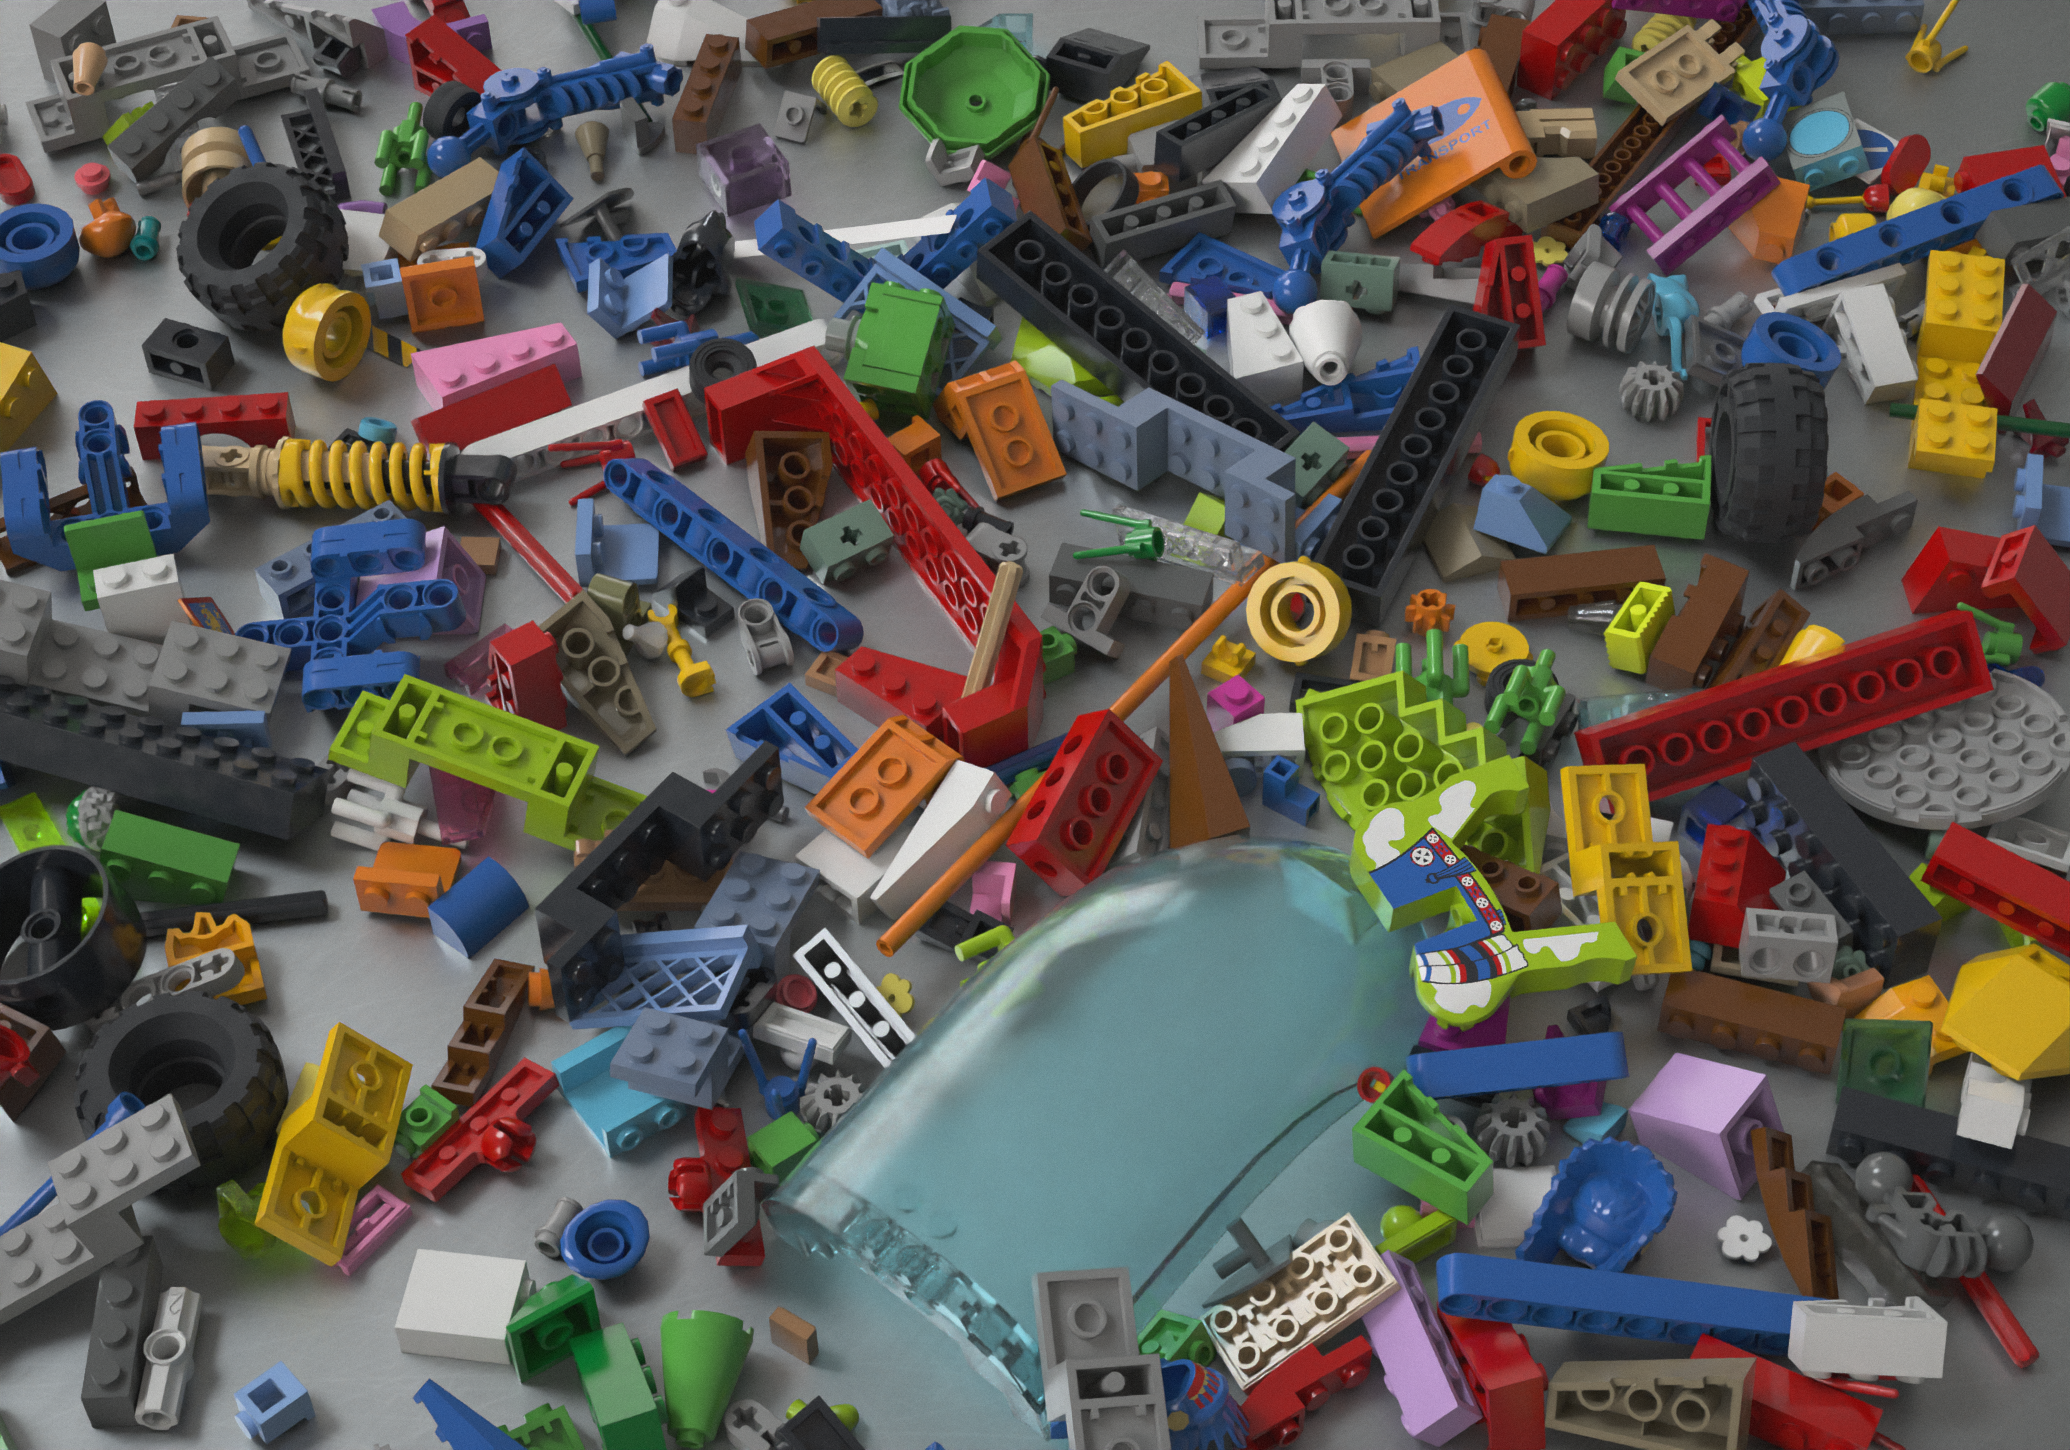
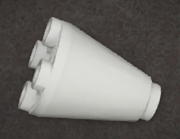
[1289,300,1362,385]

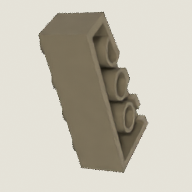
[1545,1357,1757,1450]

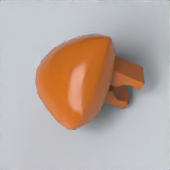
[78,197,136,258]

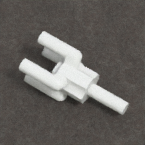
[331,768,471,851]

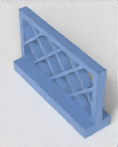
[832,247,1002,397]
[569,925,764,1030]

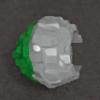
[66,786,124,852]

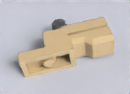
[1515,98,1597,159]

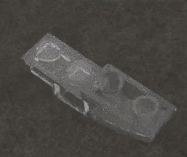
[1104,249,1206,345]

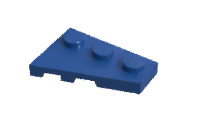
[555,233,677,293]

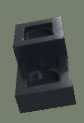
[915,901,1014,963]

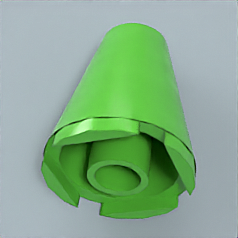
[660,1310,754,1449]

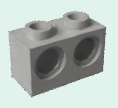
[1739,908,1838,983]

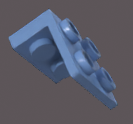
[587,254,673,339]
[575,498,660,587]

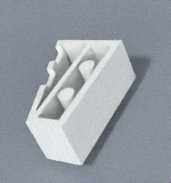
[1822,283,1918,405]
[1226,291,1304,403]
[1788,1296,1948,1384]

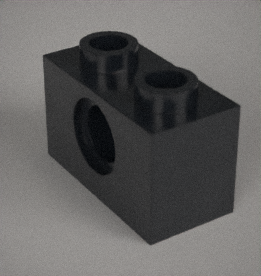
[141,318,235,391]

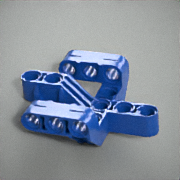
[0,400,211,572]
[235,519,466,713]

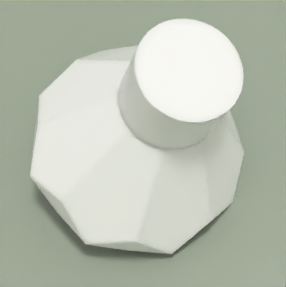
[623,622,668,659]

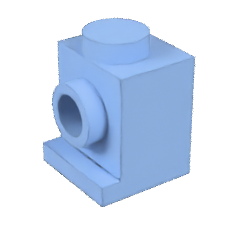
[361,258,408,319]
[234,1361,316,1444]

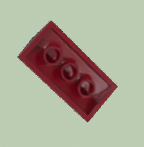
[1975,283,2057,434]

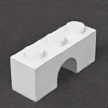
[1957,1052,2032,1149]

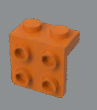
[353,842,462,918]

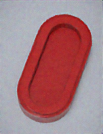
[1881,134,1931,197]
[0,153,35,205]

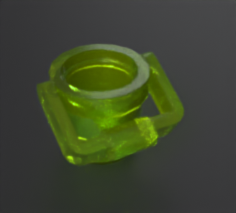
[216,1180,277,1262]

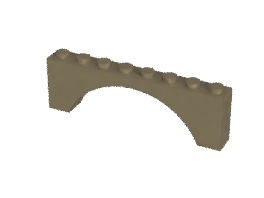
[1369,40,1599,233]

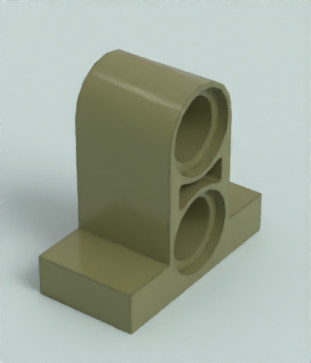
[587,573,652,657]

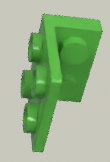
[64,510,158,612]

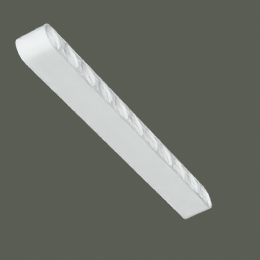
[461,319,844,483]

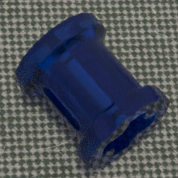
[1599,212,1631,252]

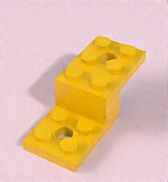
[1560,764,1692,976]
[254,1022,413,1267]

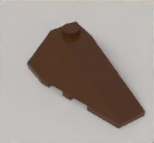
[745,431,833,572]

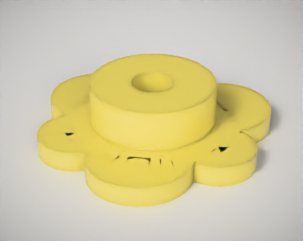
[1533,236,1568,267]
[876,973,915,1018]

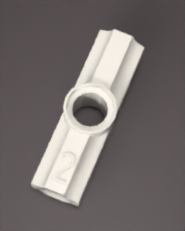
[135,1287,203,1430]

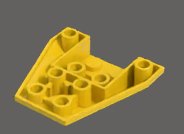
[1941,943,2070,1081]

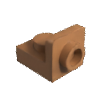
[1350,630,1397,682]

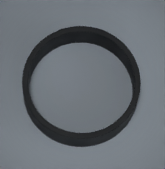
[1072,158,1139,231]

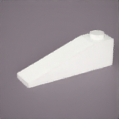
[647,0,783,67]

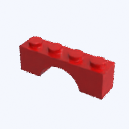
[133,392,296,460]

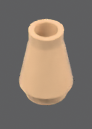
[72,42,108,96]

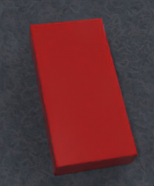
[642,388,708,472]

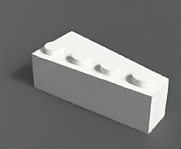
[1202,84,1343,214]

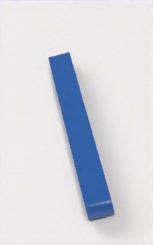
[1436,1253,1829,1357]

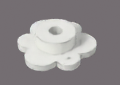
[1717,1215,1772,1262]

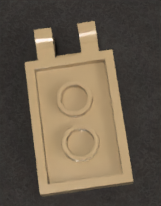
[1615,19,1745,126]

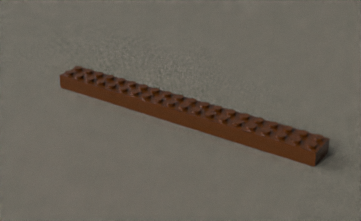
[1540,2,1761,249]

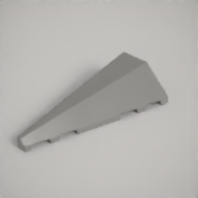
[247,0,389,69]
[1356,264,1481,305]

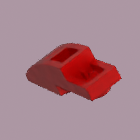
[1410,200,1523,266]
[1238,1335,1373,1450]

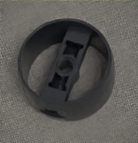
[0,845,147,1031]

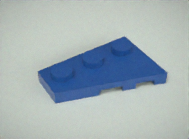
[1159,232,1285,300]

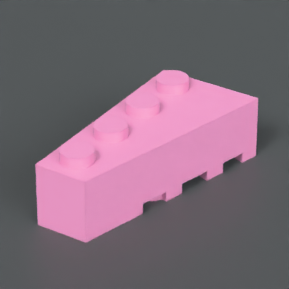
[411,322,582,411]

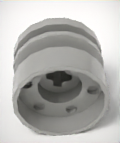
[1567,261,1656,354]

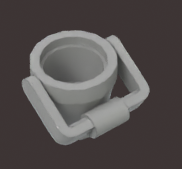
[1563,224,1623,290]

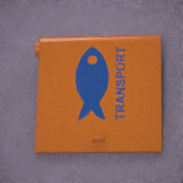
[1331,49,1537,240]

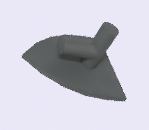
[559,188,635,241]
[1202,1217,1292,1309]

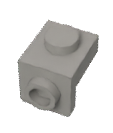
[925,138,985,187]

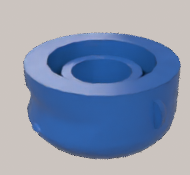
[0,203,80,290]
[1741,312,1841,389]

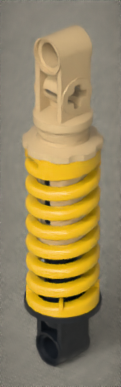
[202,436,517,515]

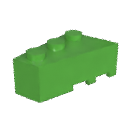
[1587,455,1712,540]

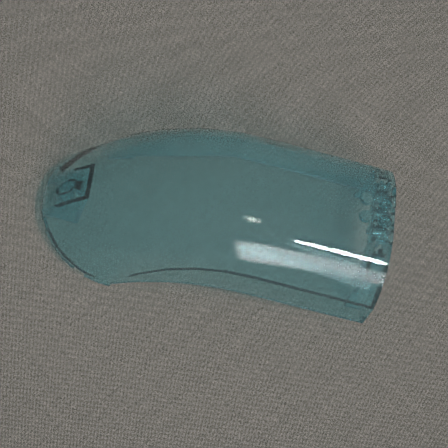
[761,835,1430,1442]

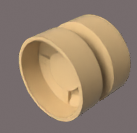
[181,127,253,209]

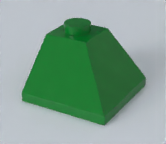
[506,1274,602,1384]

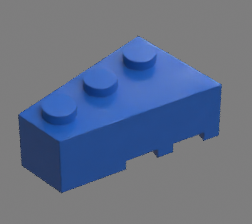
[475,147,574,279]
[725,683,859,795]

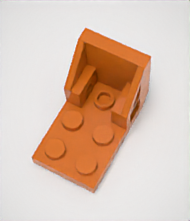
[398,241,485,334]
[933,360,1067,501]
[804,715,965,859]

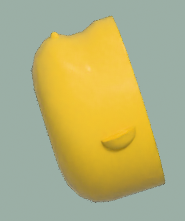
[283,283,371,382]
[1508,411,1609,501]
[1246,556,1352,667]

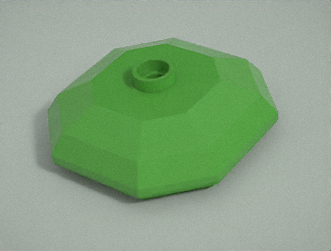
[899,25,1050,160]

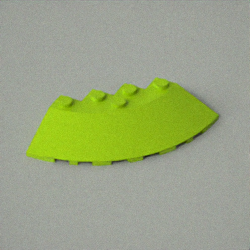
[1295,670,1550,874]

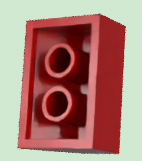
[1688,824,1786,948]

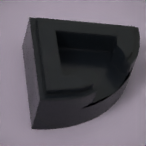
[1567,995,1611,1036]

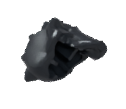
[670,210,735,317]

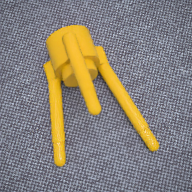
[1905,0,1968,73]

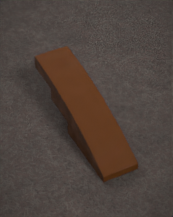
[431,958,535,1107]
[1750,1127,1839,1300]

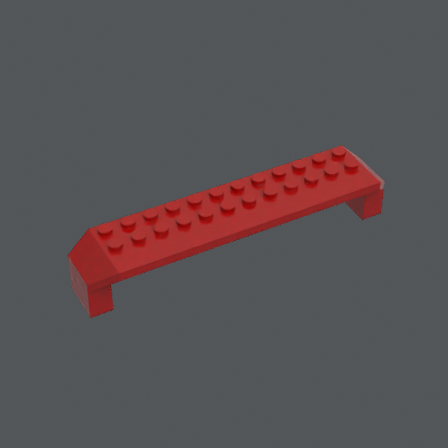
[704,345,1046,768]

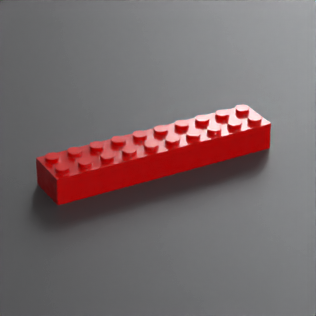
[1574,610,1994,814]

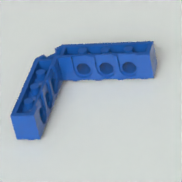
[754,177,1017,314]

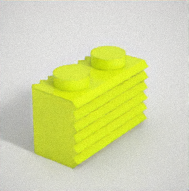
[1603,581,1676,674]

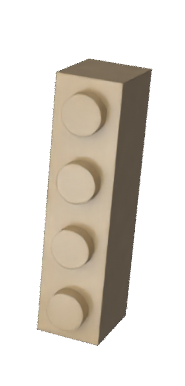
[378,157,499,262]

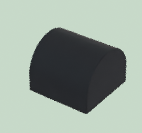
[312,34,362,78]

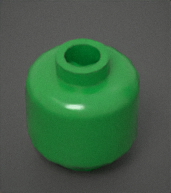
[2025,82,2070,132]

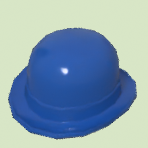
[560,1199,650,1280]

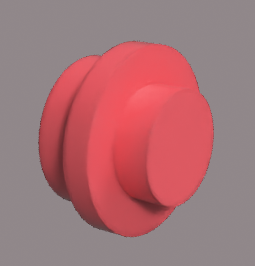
[74,163,111,195]
[775,974,817,1013]

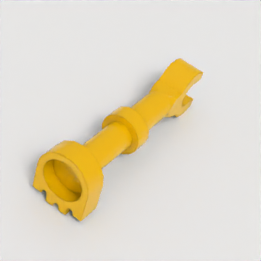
[647,604,716,697]

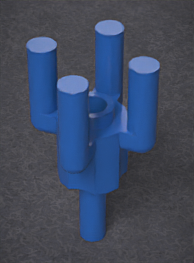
[637,321,759,376]

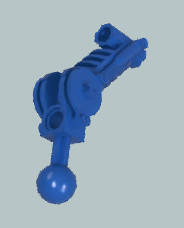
[1742,0,1840,162]
[427,43,683,179]
[1272,98,1445,314]

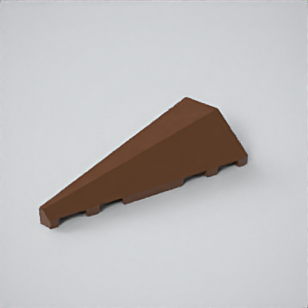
[1169,654,1251,867]

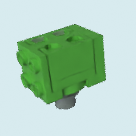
[825,281,956,420]

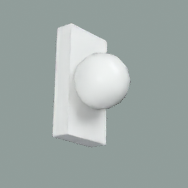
[753,1002,852,1071]

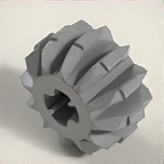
[1619,361,1684,422]
[800,1069,876,1148]
[1473,1091,1551,1169]

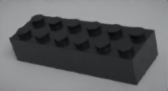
[1741,741,1943,990]

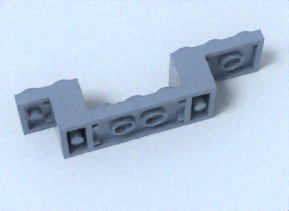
[1051,379,1296,563]
[610,851,820,1110]

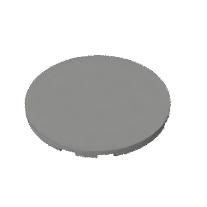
[1818,669,2070,830]

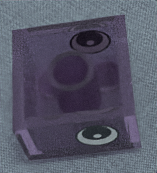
[696,123,792,217]

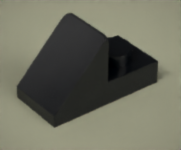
[652,566,735,639]

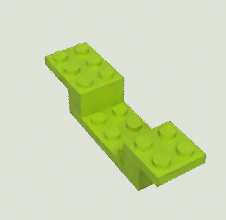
[328,674,647,851]

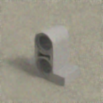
[1300,59,1371,129]
[1041,566,1131,658]

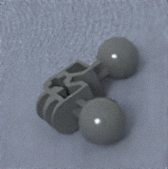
[1854,1151,2034,1278]

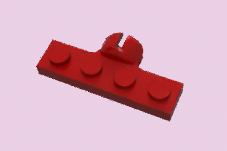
[401,1057,560,1202]
[668,1107,765,1266]

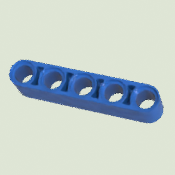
[1405,1032,1629,1100]

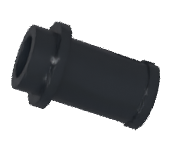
[962,506,1014,535]

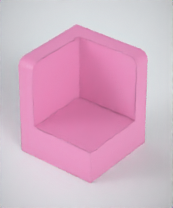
[969,861,1017,927]

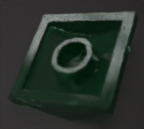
[735,277,813,339]
[1835,1018,1933,1108]

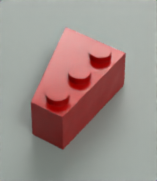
[405,14,502,97]
[1473,234,1546,350]
[1901,526,2020,614]
[485,620,568,731]
[835,646,967,743]
[1436,1302,1549,1450]

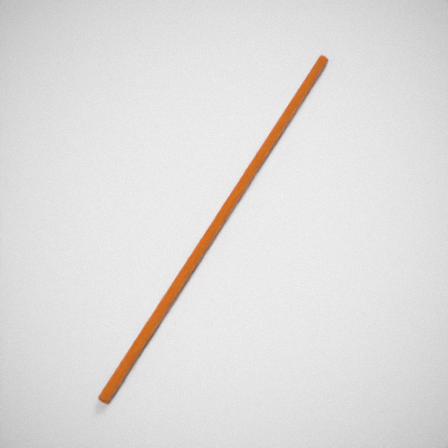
[876,450,1372,957]

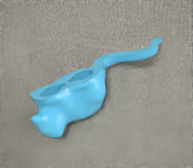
[1647,273,1700,380]

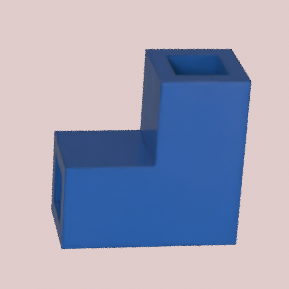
[1262,755,1320,827]

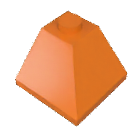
[1728,173,1810,264]

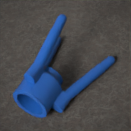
[738,1029,817,1120]

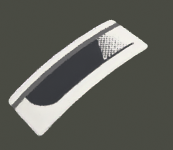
[855,60,904,86]

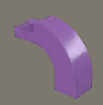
[371,1,492,65]

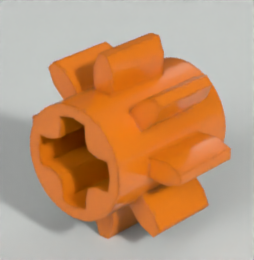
[1404,589,1455,637]

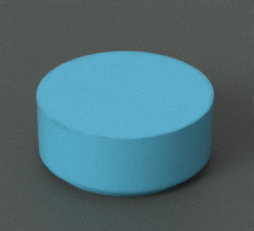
[358,417,398,443]

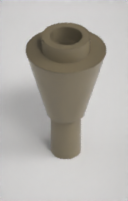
[575,121,609,181]

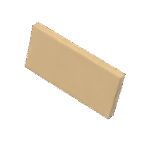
[1197,1213,1402,1396]

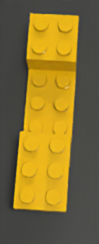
[1908,250,2005,479]

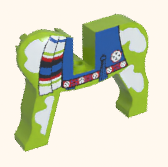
[1349,755,1637,1032]

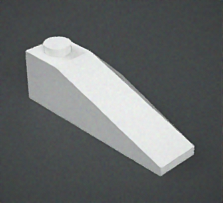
[870,759,1012,921]

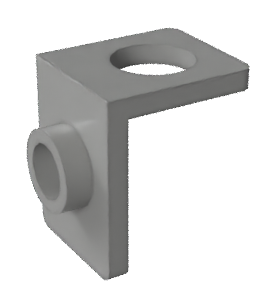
[773,90,827,143]

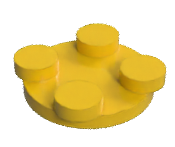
[1454,622,1533,687]

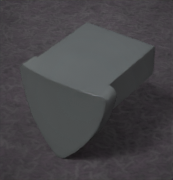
[620,97,665,155]

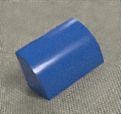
[427,856,529,959]

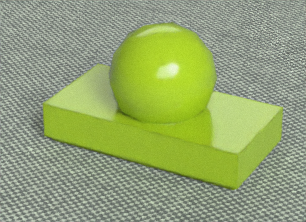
[1375,1205,1458,1265]

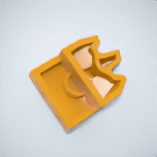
[164,912,268,1005]
[1842,975,1967,1084]

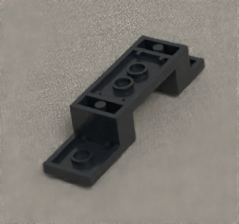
[535,741,784,1023]

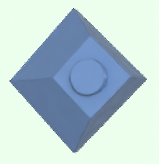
[1474,474,1572,554]

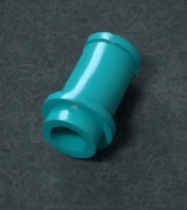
[130,216,161,260]

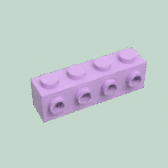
[1360,1250,1483,1447]

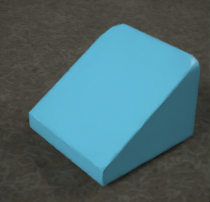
[1563,1102,1628,1144]

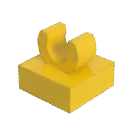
[1918,164,1955,198]
[1201,635,1256,683]

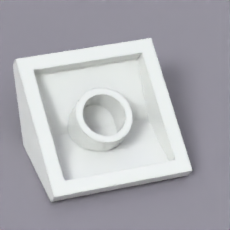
[1986,816,2070,876]

